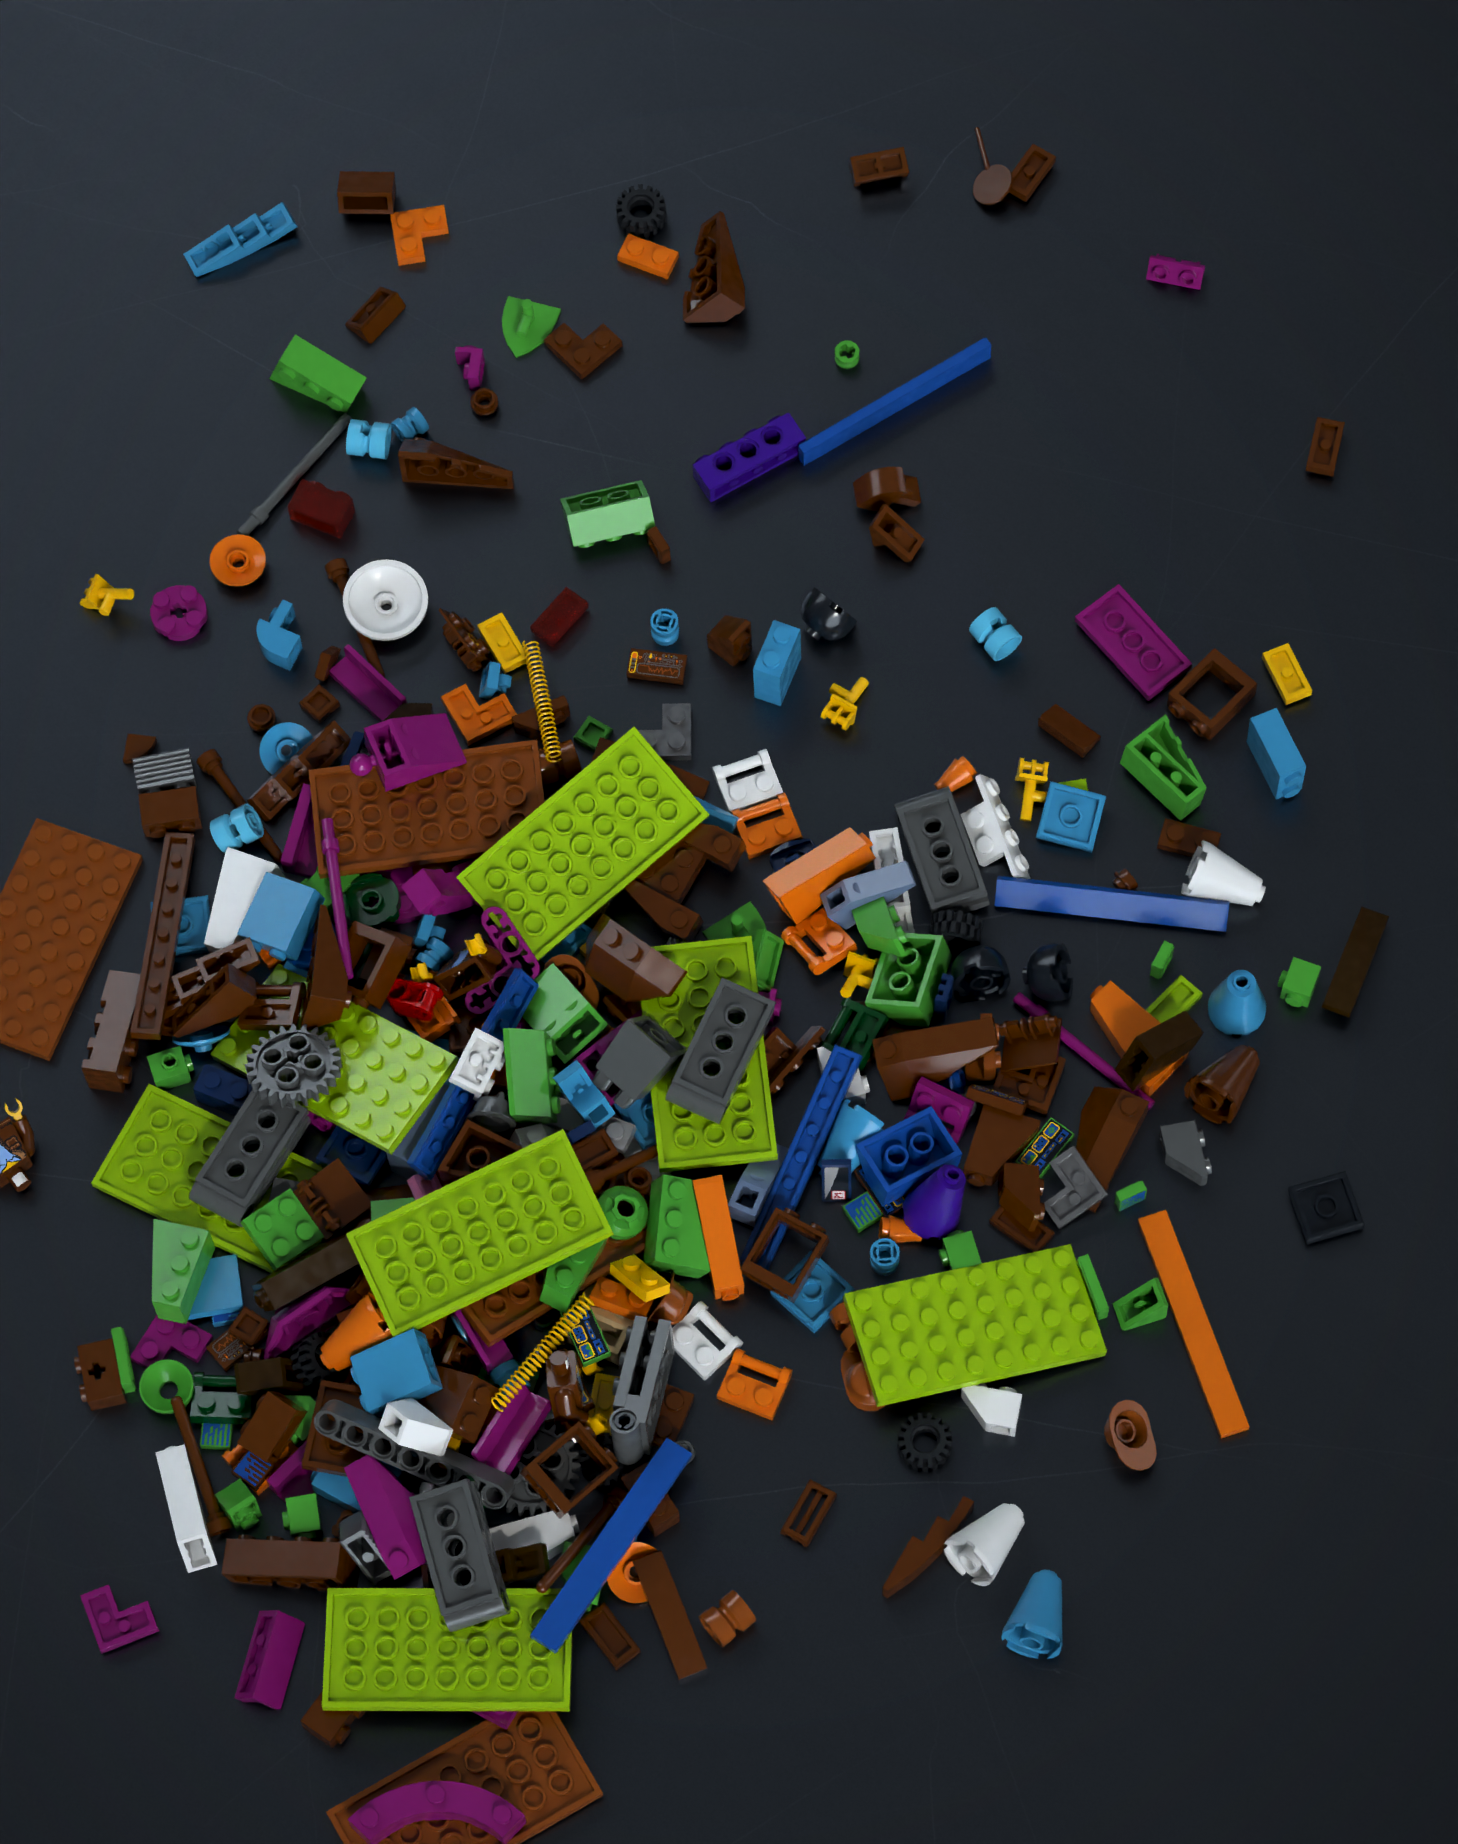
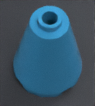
[1208,970,1266,1036]
[817,1098,885,1176]
[1001,1569,1063,1659]

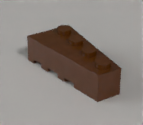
[221,1535,360,1592]

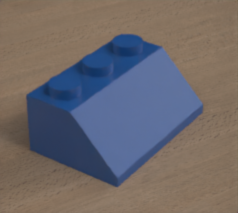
[855,1106,962,1207]

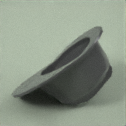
[462,1091,517,1139]

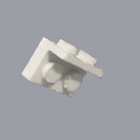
[449,1028,505,1101]

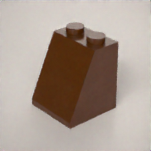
[417,1365,499,1444]

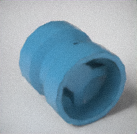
[390,407,429,442]
[650,608,679,646]
[413,937,454,972]
[870,1238,900,1276]
[490,1359,531,1396]

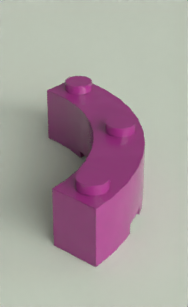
[401,858,480,916]
[348,1781,527,1844]

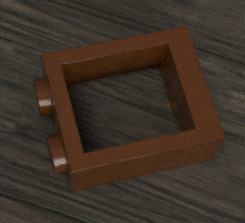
[1167,648,1257,741]
[347,921,412,1010]
[740,1207,829,1303]
[520,1421,619,1519]

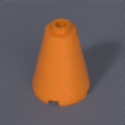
[320,1292,393,1371]

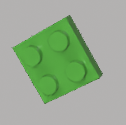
[240,1188,324,1271]

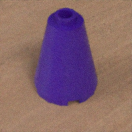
[902,1165,966,1240]

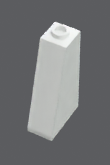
[204,847,285,953]
[155,1444,217,1573]
[489,1511,580,1587]

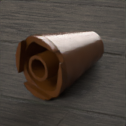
[1184,1045,1260,1124]

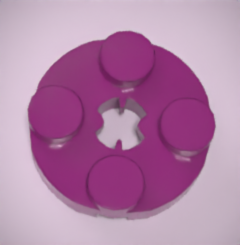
[150,585,208,641]

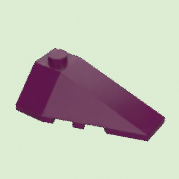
[344,1455,427,1580]

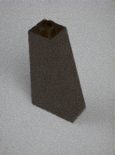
[251,1230,359,1312]

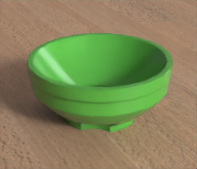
[597,1186,648,1240]
[139,1359,194,1414]

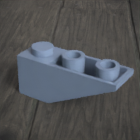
[820,861,916,930]
[728,1143,789,1227]

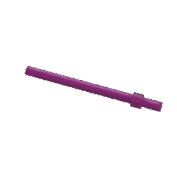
[321,818,354,980]
[1013,992,1155,1110]

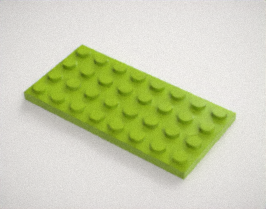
[456,727,710,966]
[641,936,778,1173]
[210,963,459,1155]
[91,1084,326,1273]
[346,1129,614,1337]
[843,1244,1107,1407]
[322,1588,573,1712]

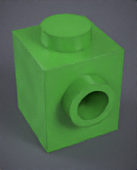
[1277,957,1321,1008]
[147,1046,194,1091]
[938,1230,982,1270]
[282,1493,323,1539]

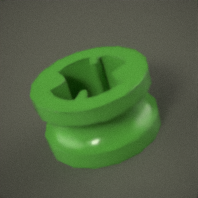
[835,340,860,369]

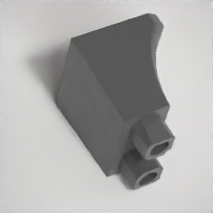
[592,1015,687,1109]

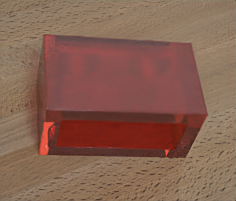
[287,479,355,539]

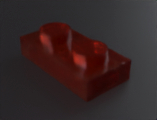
[530,587,589,647]

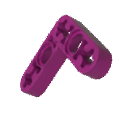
[465,907,541,1014]

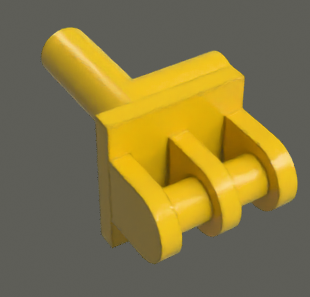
[80,574,134,616]
[821,677,869,731]
[1015,757,1049,821]
[840,950,879,998]

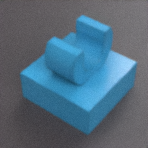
[479,661,512,700]
[413,914,446,949]

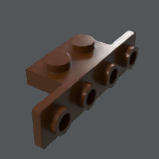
[764,1026,825,1094]

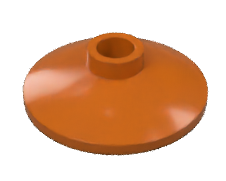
[209,534,266,587]
[607,1542,658,1603]

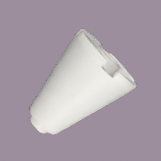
[1181,840,1266,906]
[944,1503,1025,1586]

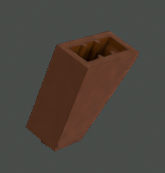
[963,1104,1041,1186]

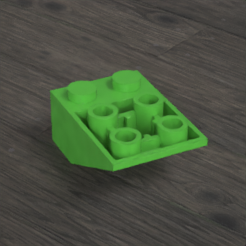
[522,963,612,1066]

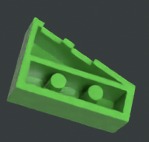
[269,334,367,413]
[1120,714,1207,821]
[643,1174,711,1279]
[152,1219,215,1324]
[539,1238,608,1313]

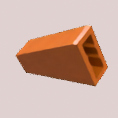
[763,827,876,925]
[1090,980,1189,1097]
[693,1175,744,1301]

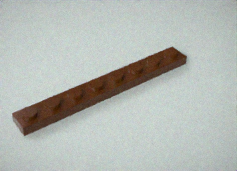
[130,832,195,1040]

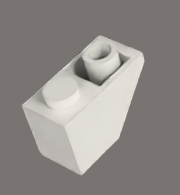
[961,1383,1022,1437]
[378,1398,453,1456]

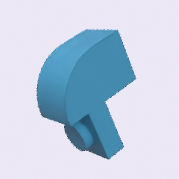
[256,599,303,671]
[553,1060,616,1128]

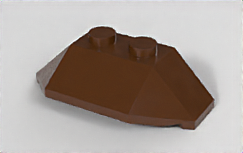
[585,913,687,1003]

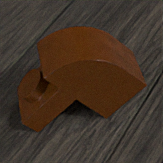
[853,466,921,512]

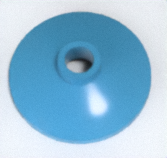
[259,722,313,775]
[172,1024,230,1052]

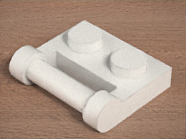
[712,749,783,813]
[672,1301,744,1381]

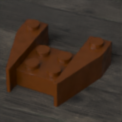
[623,823,746,942]

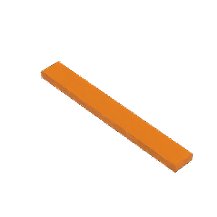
[1138,1210,1250,1439]

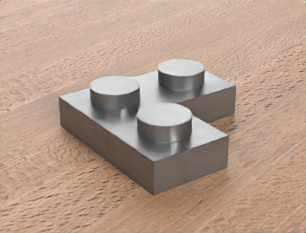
[638,703,691,761]
[1044,1146,1108,1229]

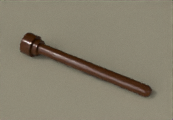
[324,558,385,678]
[196,749,283,863]
[584,1144,658,1193]
[171,1396,232,1536]
[536,1486,628,1593]

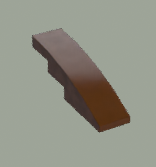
[247,720,351,822]
[165,937,260,1019]
[882,1496,974,1598]
[632,1550,707,1680]

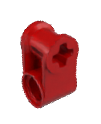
[386,978,444,1021]

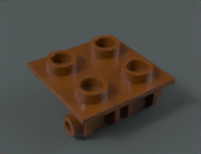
[439,608,494,672]
[999,1013,1062,1073]
[293,1158,371,1240]

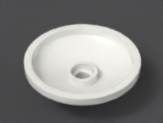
[343,559,428,641]

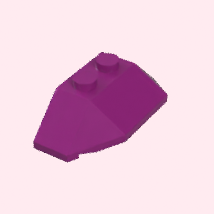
[264,1284,359,1359]

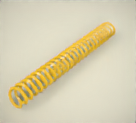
[522,641,562,763]
[491,1292,594,1412]

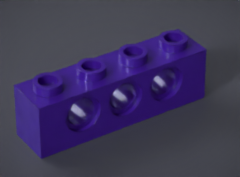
[692,412,806,503]

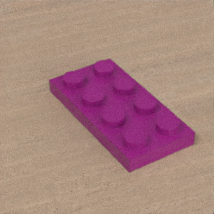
[1075,584,1192,701]

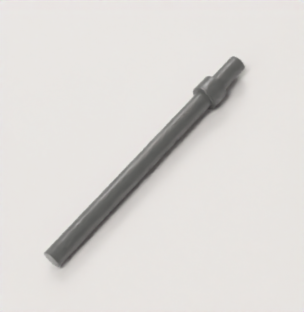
[237,413,352,536]

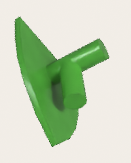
[502,296,561,358]
[702,901,766,945]

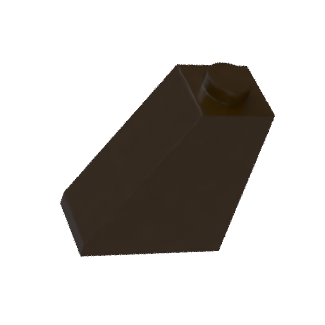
[1115,1011,1204,1091]

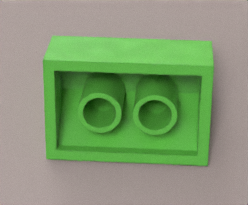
[560,480,655,548]
[865,933,952,1027]
[503,1028,561,1127]

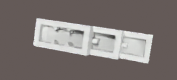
[869,827,915,933]

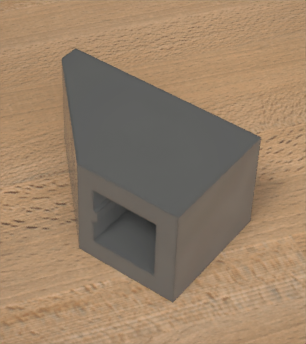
[1159,1120,1212,1186]

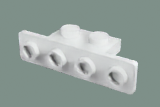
[960,774,1030,879]

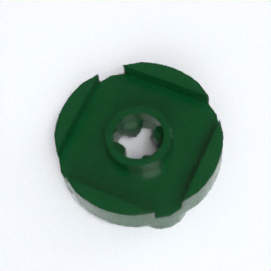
[343,873,401,930]

